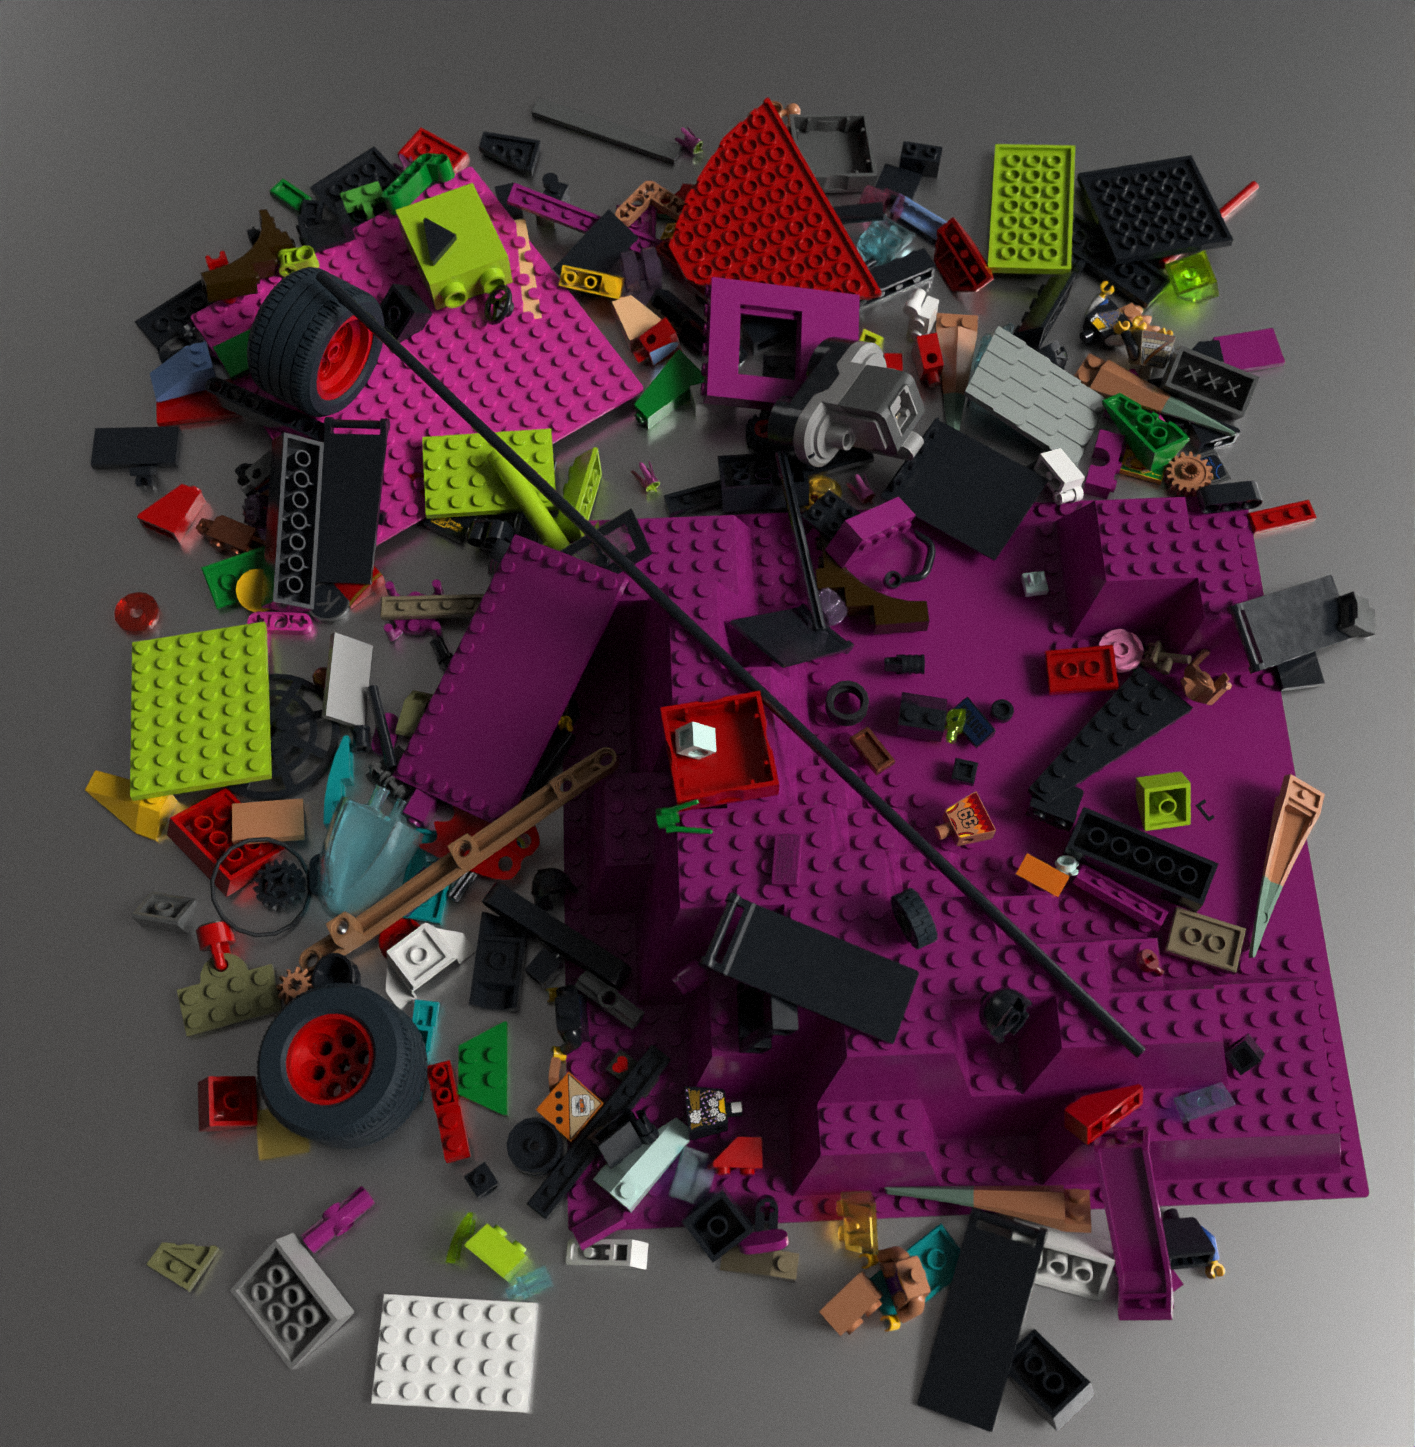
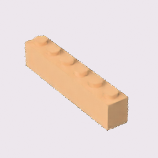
[514,219,542,319]

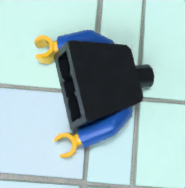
[1162,1208,1225,1279]

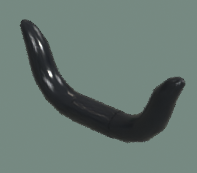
[902,530,936,583]

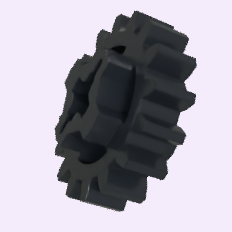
[253,859,306,911]

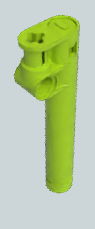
[487,449,580,559]

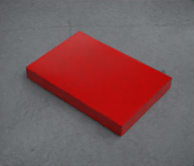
[397,127,469,173]
[1045,645,1119,695]

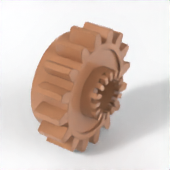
[1164,452,1213,498]

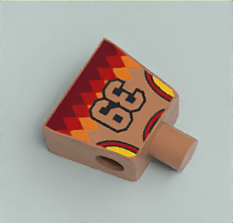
[935,792,996,846]

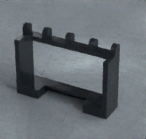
[737,982,798,1054]

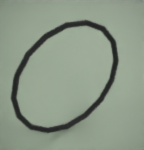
[210,837,312,938]

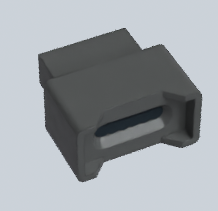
[1338,591,1375,638]

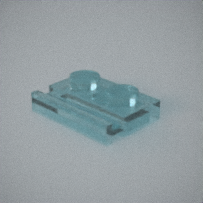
[668,1146,715,1205]

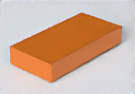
[1016,853,1070,897]

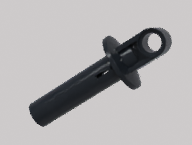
[833,202,884,225]

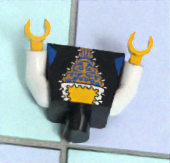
[1079,281,1147,348]

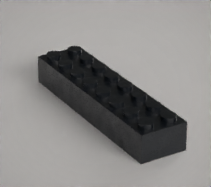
[261,432,324,613]

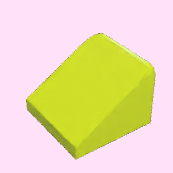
[859,329,884,347]

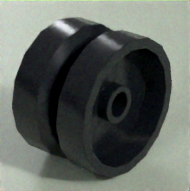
[506,1117,564,1178]

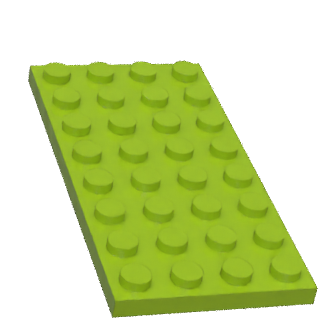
[988,144,1075,275]

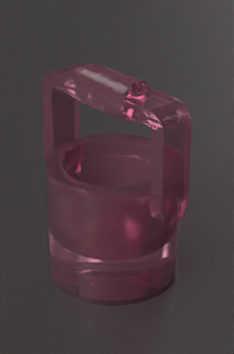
[859,184,905,226]

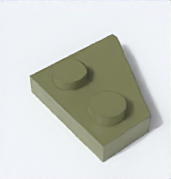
[146,1242,219,1293]

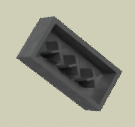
[1159,346,1259,420]

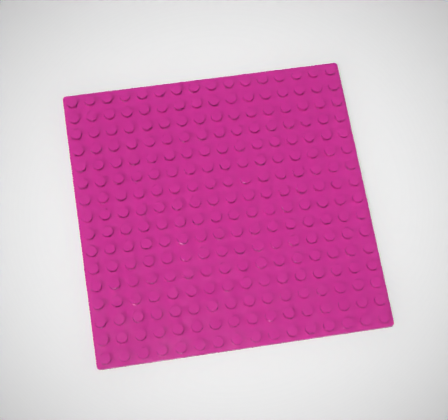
[191,167,643,546]

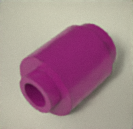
[671,959,710,995]

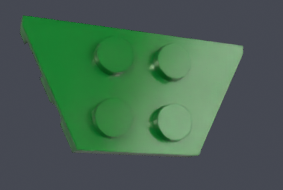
[458,1021,508,1117]

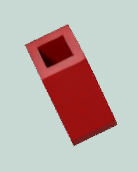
[707,1137,762,1176]

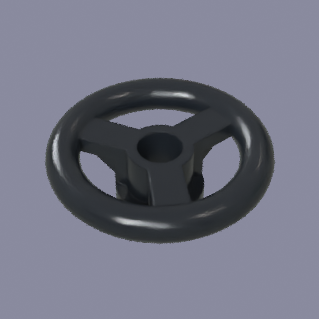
[484,285,514,325]

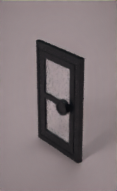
[560,508,653,574]

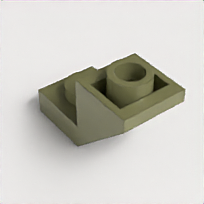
[396,690,433,738]

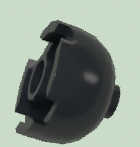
[979,987,1032,1043]

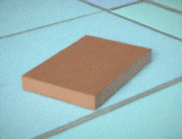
[232,798,305,845]

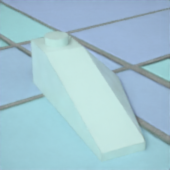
[593,1118,690,1212]

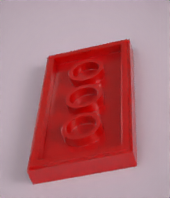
[156,379,243,427]

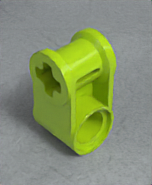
[277,246,319,277]

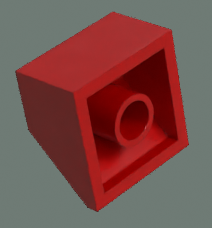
[198,1076,257,1132]

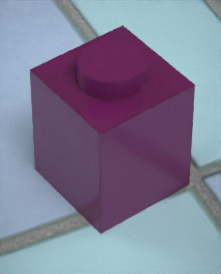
[403,789,440,829]

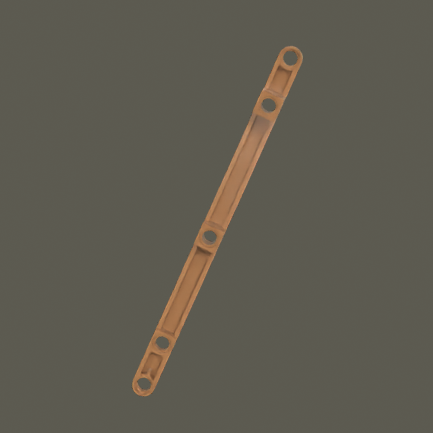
[299,747,620,974]

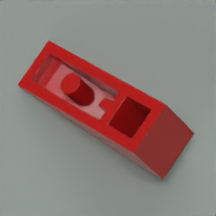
[1064,1084,1143,1145]

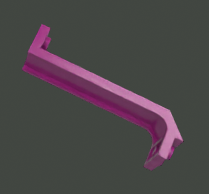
[1094,1126,1174,1321]

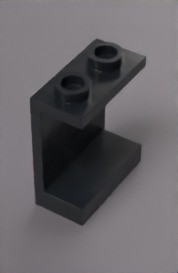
[296,200,356,253]

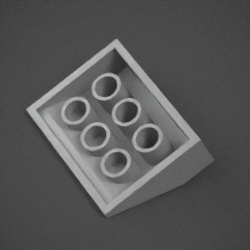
[230,1233,354,1370]

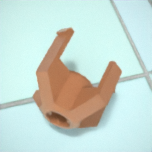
[1180,649,1232,705]

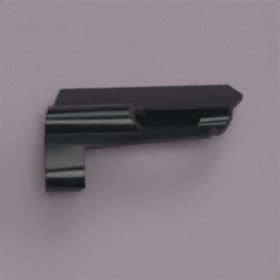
[466,460,557,551]

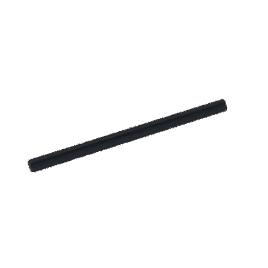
[775,450,826,631]
[447,730,576,903]

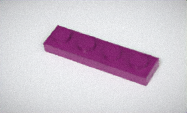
[1073,864,1168,932]

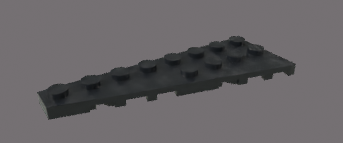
[1027,666,1193,804]

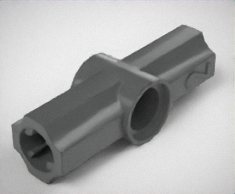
[575,970,645,1030]

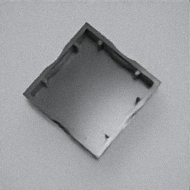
[787,113,878,193]

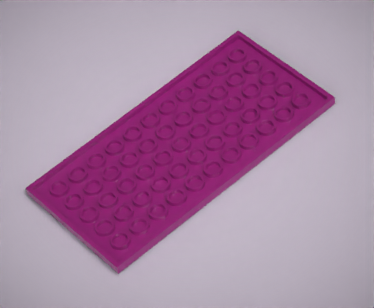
[392,534,629,823]

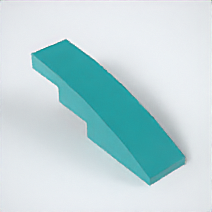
[323,735,354,831]
[412,999,441,1101]

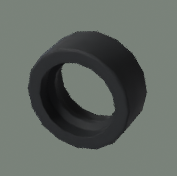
[825,680,869,726]

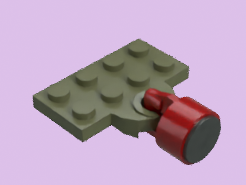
[177,920,283,1037]

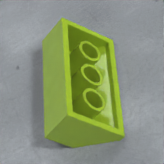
[554,447,602,542]

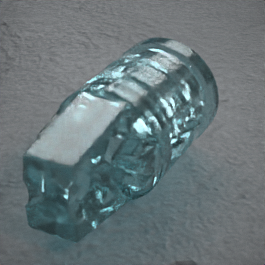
[505,1265,554,1300]

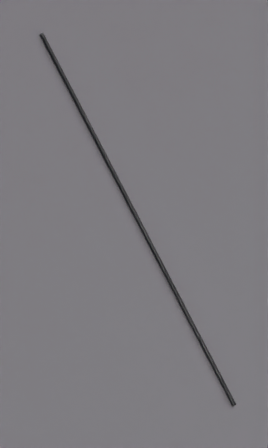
[316,271,1146,1058]

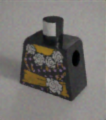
[685,1086,742,1141]

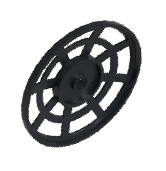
[224,674,341,801]

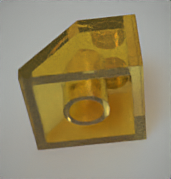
[836,1191,879,1255]

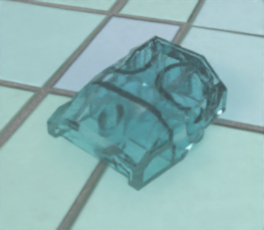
[857,214,916,266]

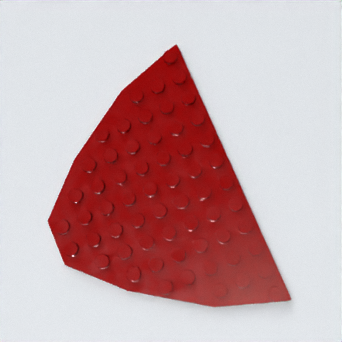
[669,97,882,300]

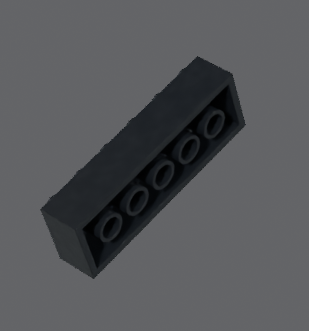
[1062,807,1218,913]

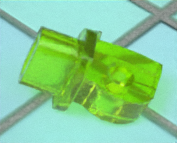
[944,709,966,744]

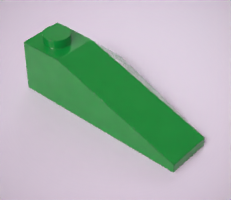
[1102,393,1190,472]

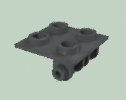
[365,745,415,806]

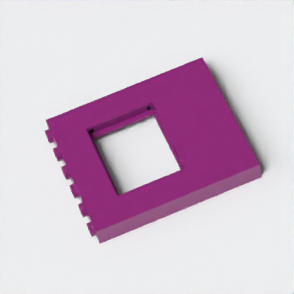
[700,277,860,411]

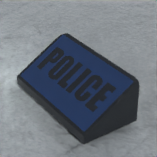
[947,697,996,748]

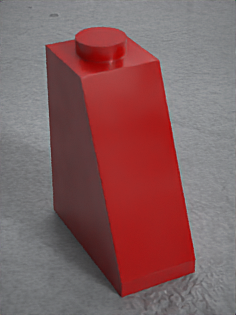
[137,484,206,543]

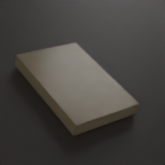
[1164,907,1246,975]

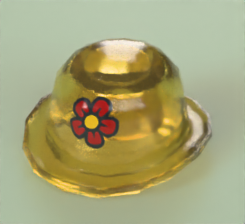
[805,476,842,510]

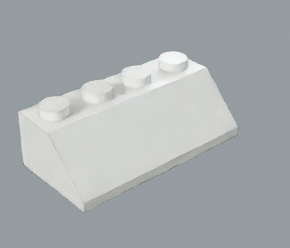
[1007,1217,1115,1302]

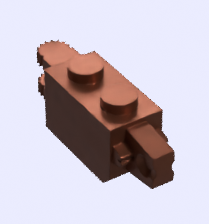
[196,515,265,556]

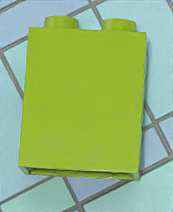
[395,183,513,310]

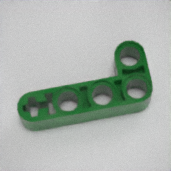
[382,153,455,215]

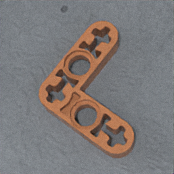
[615,181,685,227]

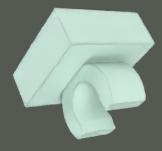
[1021,571,1049,597]

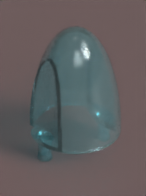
[317,785,425,919]

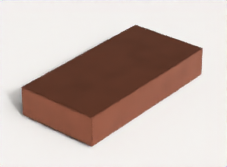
[849,726,895,776]

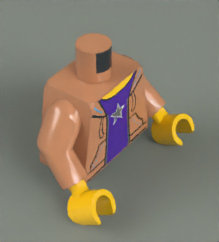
[859,1246,930,1332]

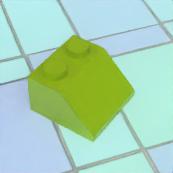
[1136,771,1191,831]
[464,1224,528,1283]

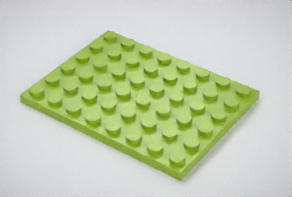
[130,621,272,801]

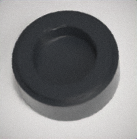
[990,699,1014,723]

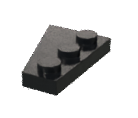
[479,131,541,176]

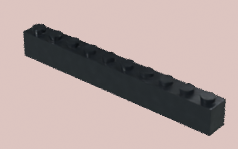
[742,248,936,355]

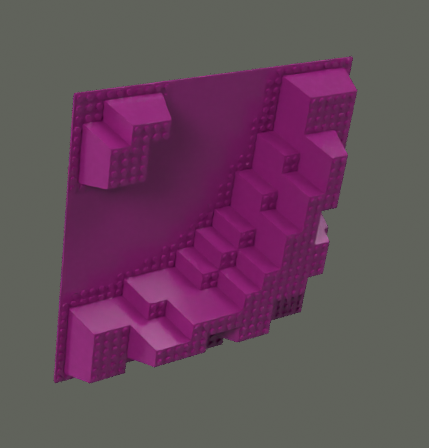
[562,496,1369,1232]

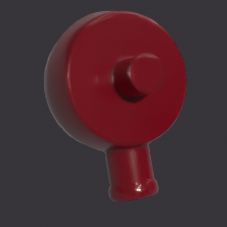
[1135,949,1164,977]

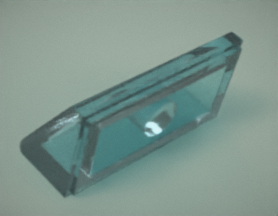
[1174,1082,1236,1123]

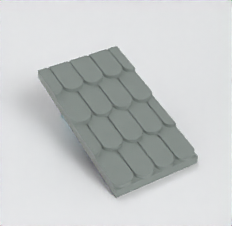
[964,326,1105,467]

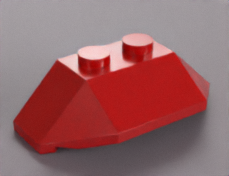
[933,217,994,292]

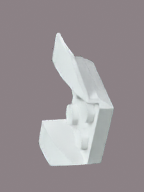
[386,922,476,1009]

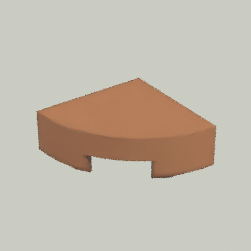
[548,1057,561,1092]

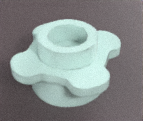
[1055,855,1079,876]

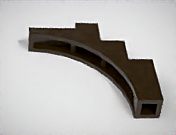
[201,209,296,302]
[815,533,929,635]

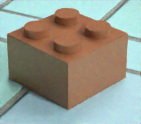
[819,1271,884,1336]

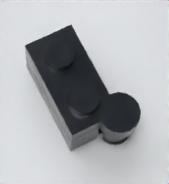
[535,173,571,231]
[587,1107,659,1169]

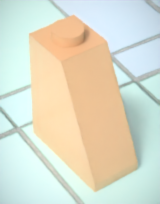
[612,295,662,352]

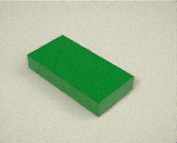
[269,179,312,215]

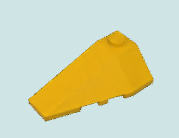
[85,770,178,842]

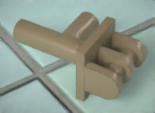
[1140,640,1192,675]

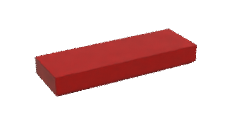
[1247,500,1317,535]

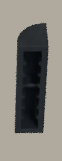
[646,289,707,354]

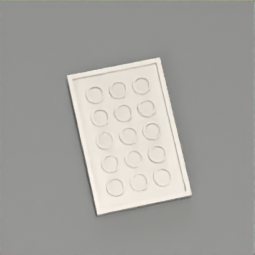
[371,1294,538,1413]

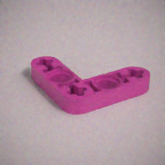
[247,612,313,641]

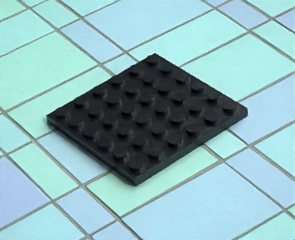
[1077,155,1233,265]

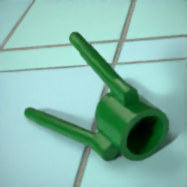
[656,799,713,834]

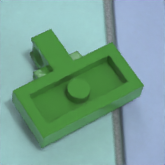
[340,181,384,220]

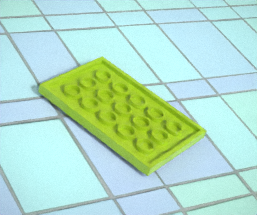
[422,428,557,519]

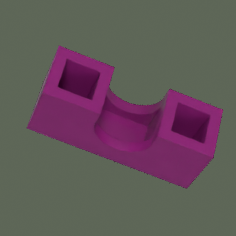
[1083,429,1127,500]

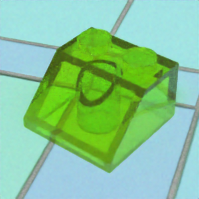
[1165,250,1219,303]

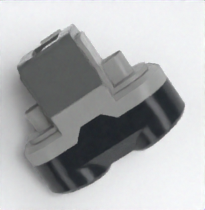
[767,337,926,467]

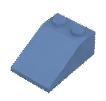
[150,341,217,402]

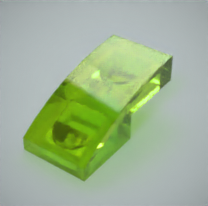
[445,1212,477,1266]

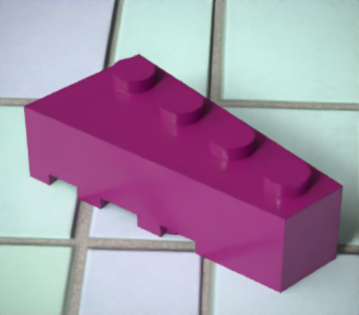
[825,497,916,569]

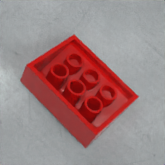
[167,788,286,897]

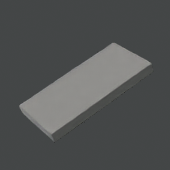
[321,632,373,727]

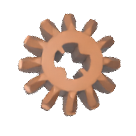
[276,967,313,1005]

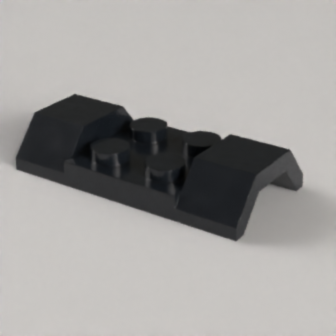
[469,912,527,1012]

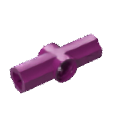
[300,1186,376,1254]

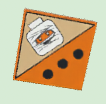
[536,1072,604,1143]

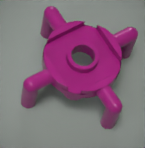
[384,579,444,641]

